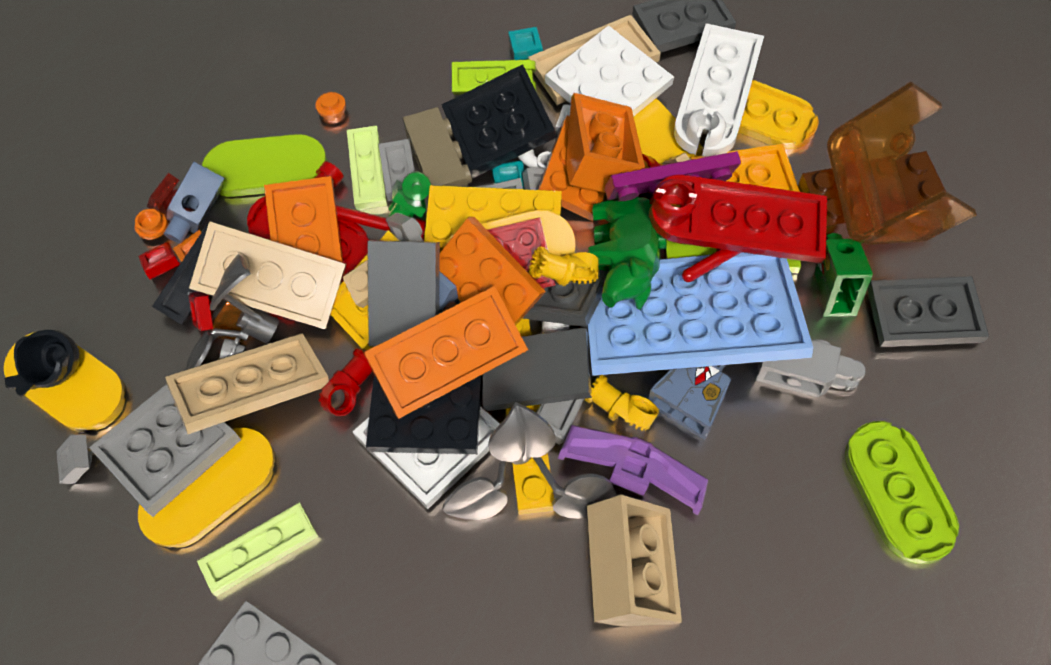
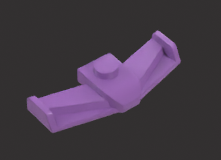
[558,425,708,515]

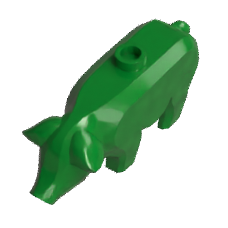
[588,197,667,310]

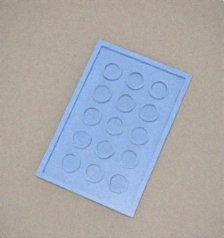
[588,252,813,376]

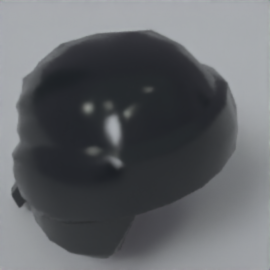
[4,330,80,397]

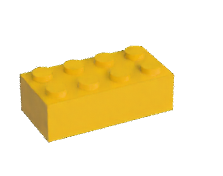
[424,185,562,252]

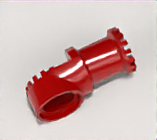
[318,348,373,416]

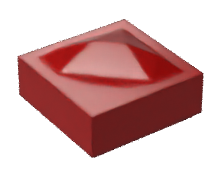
[138,242,180,280]
[188,292,214,331]

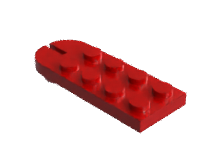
[649,175,827,263]

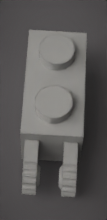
[756,339,866,397]

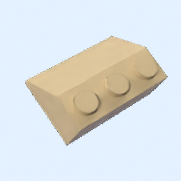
[587,495,682,626]

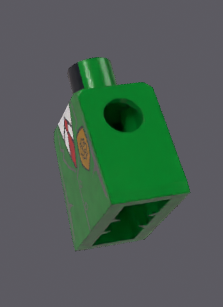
[815,233,873,317]

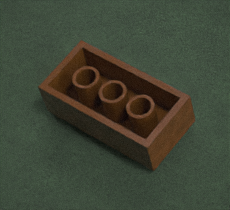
[798,151,952,240]

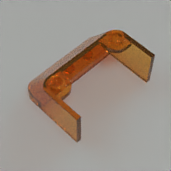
[827,82,977,245]

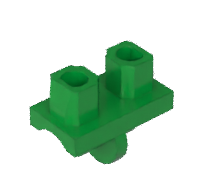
[388,171,431,218]

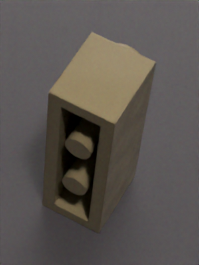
[403,107,472,187]

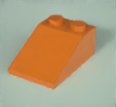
[566,93,646,193]

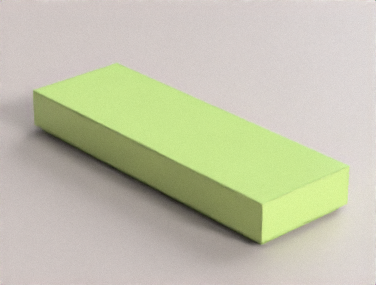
[347,126,387,210]
[197,502,318,596]

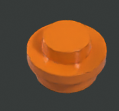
[315,92,346,121]
[135,209,168,240]

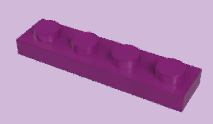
[605,151,741,201]

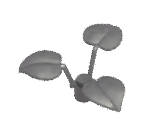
[186,254,279,370]
[443,402,617,520]

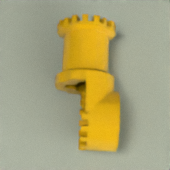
[529,246,599,286]
[585,375,659,431]

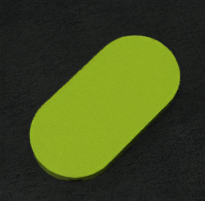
[202,134,327,197]
[845,421,959,564]

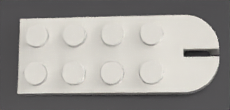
[674,24,764,157]

